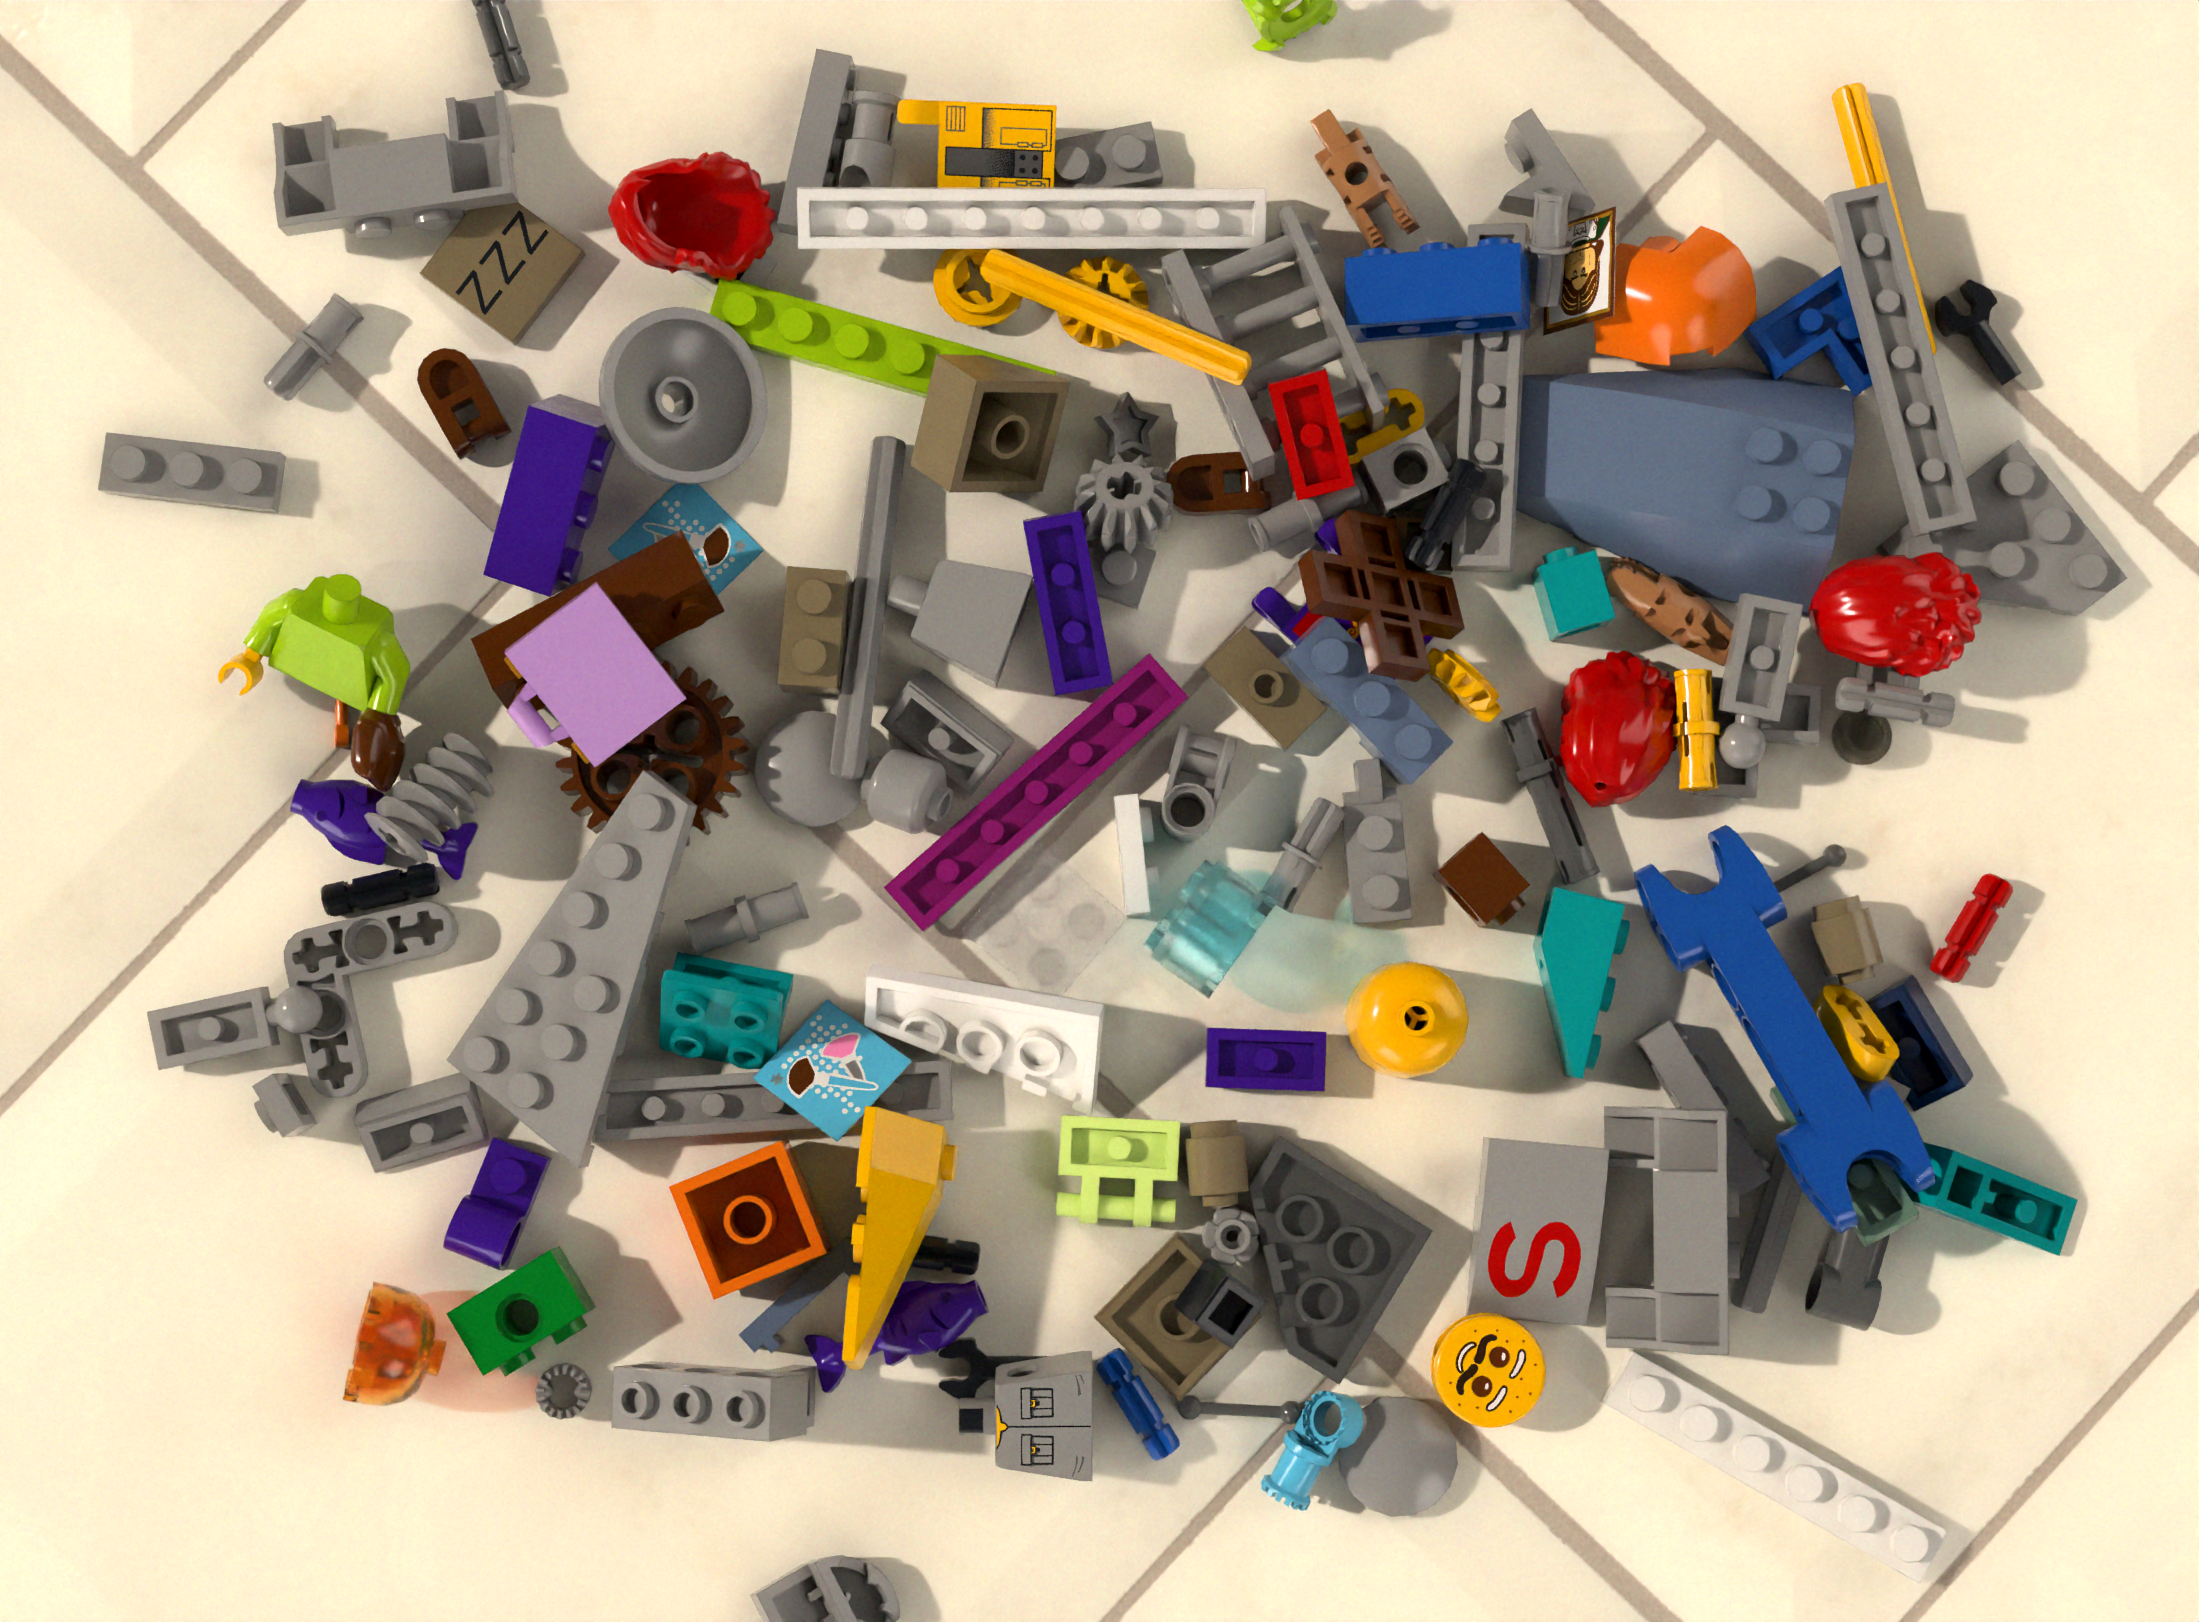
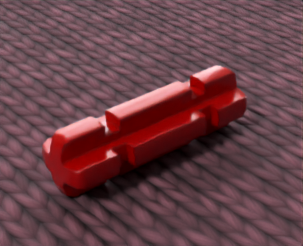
[1930,873,2013,983]

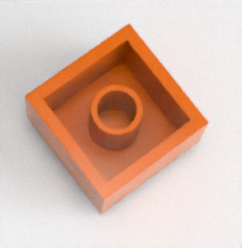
[669,1139,832,1300]

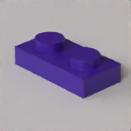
[1205,1028,1326,1091]

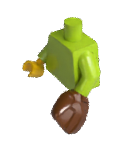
[218,574,410,792]

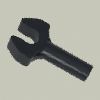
[1935,280,2022,386]
[938,1337,1049,1399]

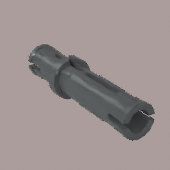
[1500,707,1601,885]

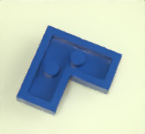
[1742,265,1872,397]

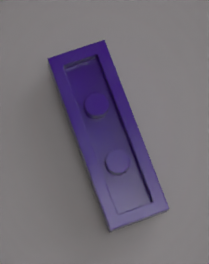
[1023,509,1113,696]

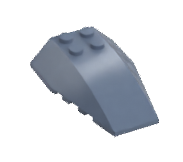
[1516,367,1856,618]

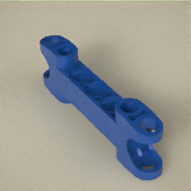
[1634,825,1935,1233]

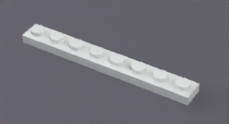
[797,187,1267,249]

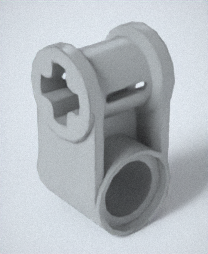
[1160,724,1238,842]

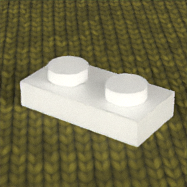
[1113,794,1160,917]

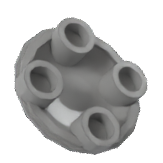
[754,710,871,827]
[1339,1396,1458,1517]

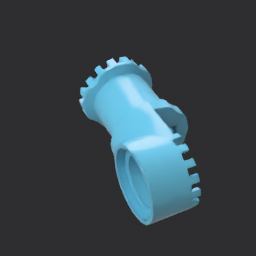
[1261,1391,1363,1511]

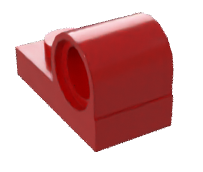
[1268,368,1355,501]

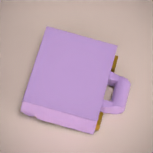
[504,581,686,767]

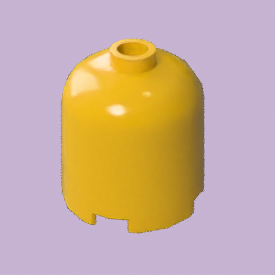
[1344,961,1469,1079]

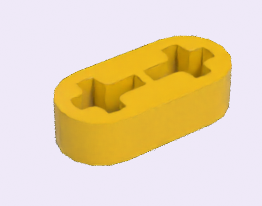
[1339,388,1425,469]
[1812,984,1900,1082]

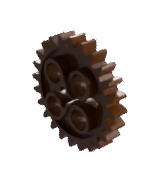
[555,660,750,847]

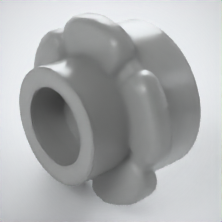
[1202,1206,1260,1266]

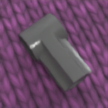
[1805,1228,1890,1331]

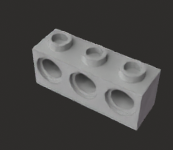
[611,1361,808,1442]

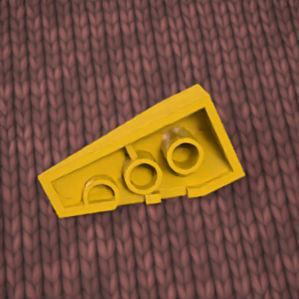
[842,1106,958,1370]

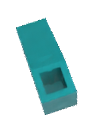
[1533,887,1630,1079]

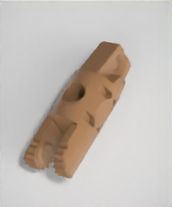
[1310,109,1420,248]
[1604,556,1734,666]

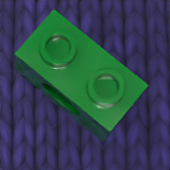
[446,1246,596,1377]

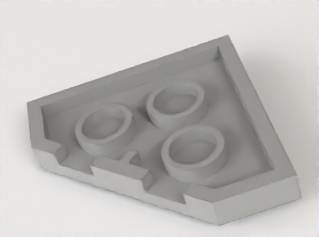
[1876,440,2127,616]

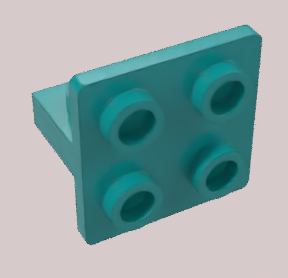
[659,952,793,1070]

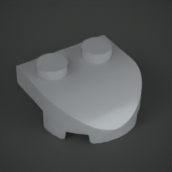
[750,1555,900,1622]

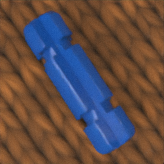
[1096,1348,1180,1461]

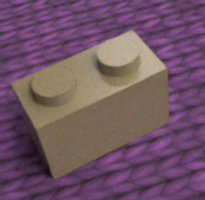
[777,566,852,696]

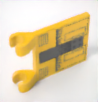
[897,99,1057,187]

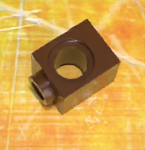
[1432,832,1530,927]

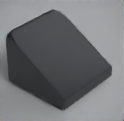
[1174,1259,1267,1349]

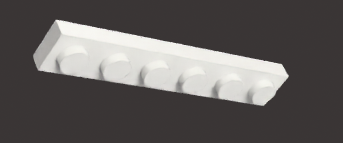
[1601,1350,1948,1584]

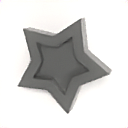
[1094,392,1159,458]

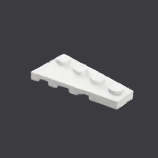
[864,964,1104,1116]

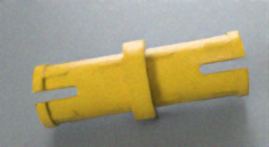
[1672,669,1720,791]

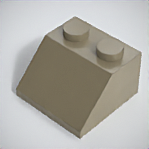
[910,354,1070,493]

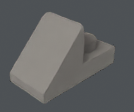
[1498,108,1596,222]

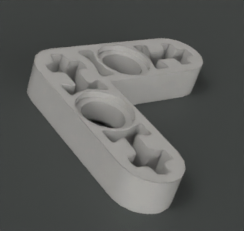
[284,902,458,1098]

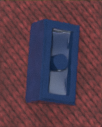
[1865,975,1973,1112]

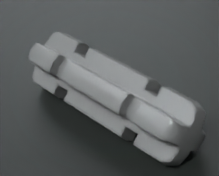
[1835,677,1955,728]

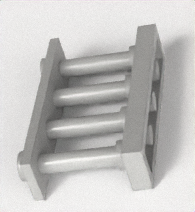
[1161,204,1390,482]

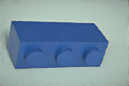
[1345,237,1530,343]

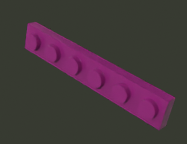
[884,653,1188,932]

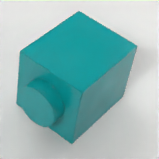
[1531,546,1616,641]

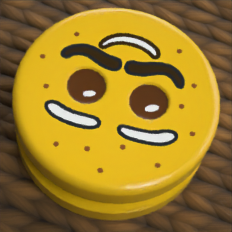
[1430,1313,1546,1428]

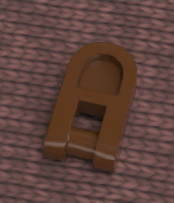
[417,348,512,460]
[1166,452,1271,516]

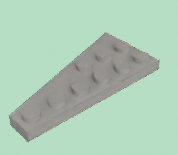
[446,770,697,1168]

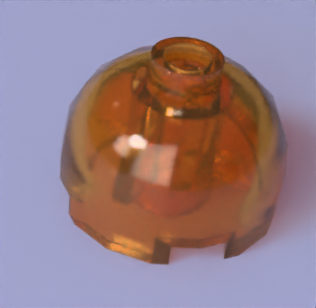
[342,1282,446,1406]

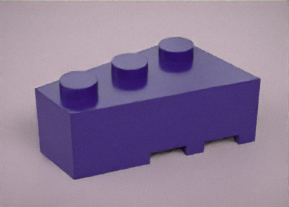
[483,394,615,597]

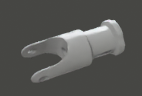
[838,90,902,187]

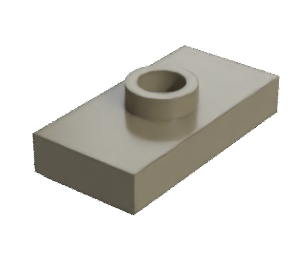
[1203,626,1327,752]

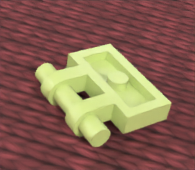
[1056,1115,1180,1227]

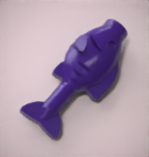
[290,779,479,880]
[804,1279,989,1393]

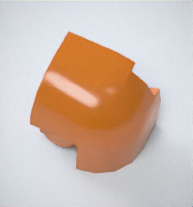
[1594,226,1757,366]

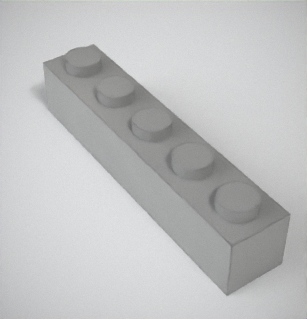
[777,49,859,236]
[1632,1020,1771,1198]

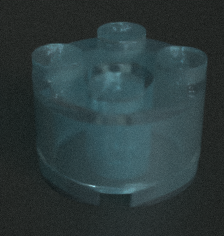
[1144,859,1278,999]

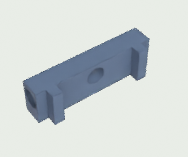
[739,1235,861,1353]

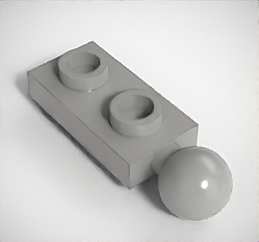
[1717,593,1803,769]
[147,986,323,1070]

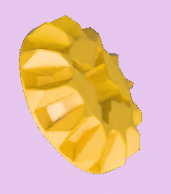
[933,249,1023,329]
[1057,255,1148,349]
[1427,648,1502,723]

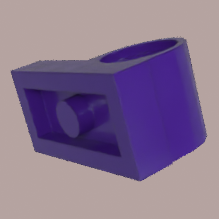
[443,1137,552,1271]

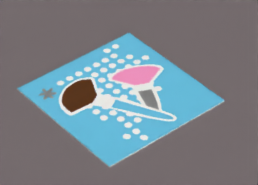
[608,484,764,596]
[752,999,912,1142]

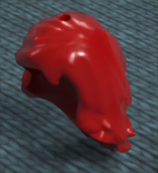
[608,151,776,281]
[1807,552,1982,678]
[1560,650,1678,808]

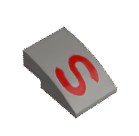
[1466,1137,1609,1326]

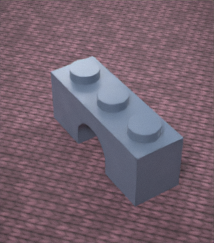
[1278,616,1454,785]

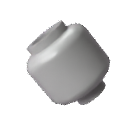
[860,749,953,834]

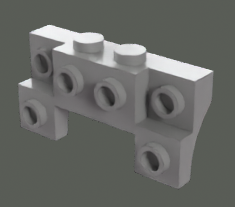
[272,90,519,239]
[1604,1106,1740,1355]

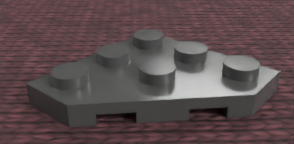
[1249,1136,1433,1385]

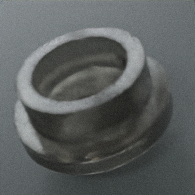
[1831,709,1892,766]

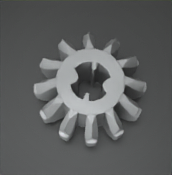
[1074,452,1174,554]

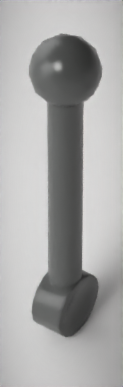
[1773,844,1847,893]
[1178,1395,1302,1425]

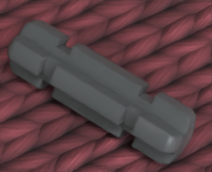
[472,0,530,90]

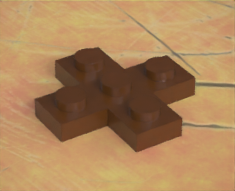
[1298,509,1465,682]

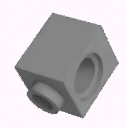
[1356,427,1453,518]

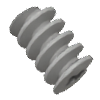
[364,732,494,863]

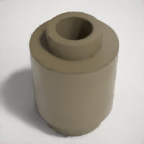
[1810,895,1884,986]
[1185,1119,1249,1207]

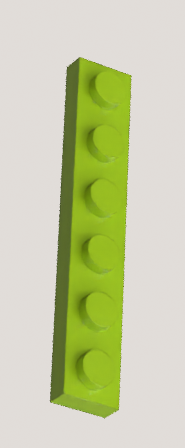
[709,278,1056,398]

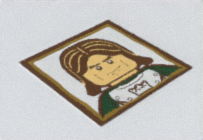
[1543,206,1616,336]

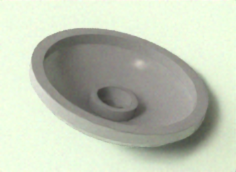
[599,307,768,485]

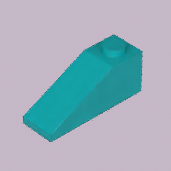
[1893,1142,2078,1256]

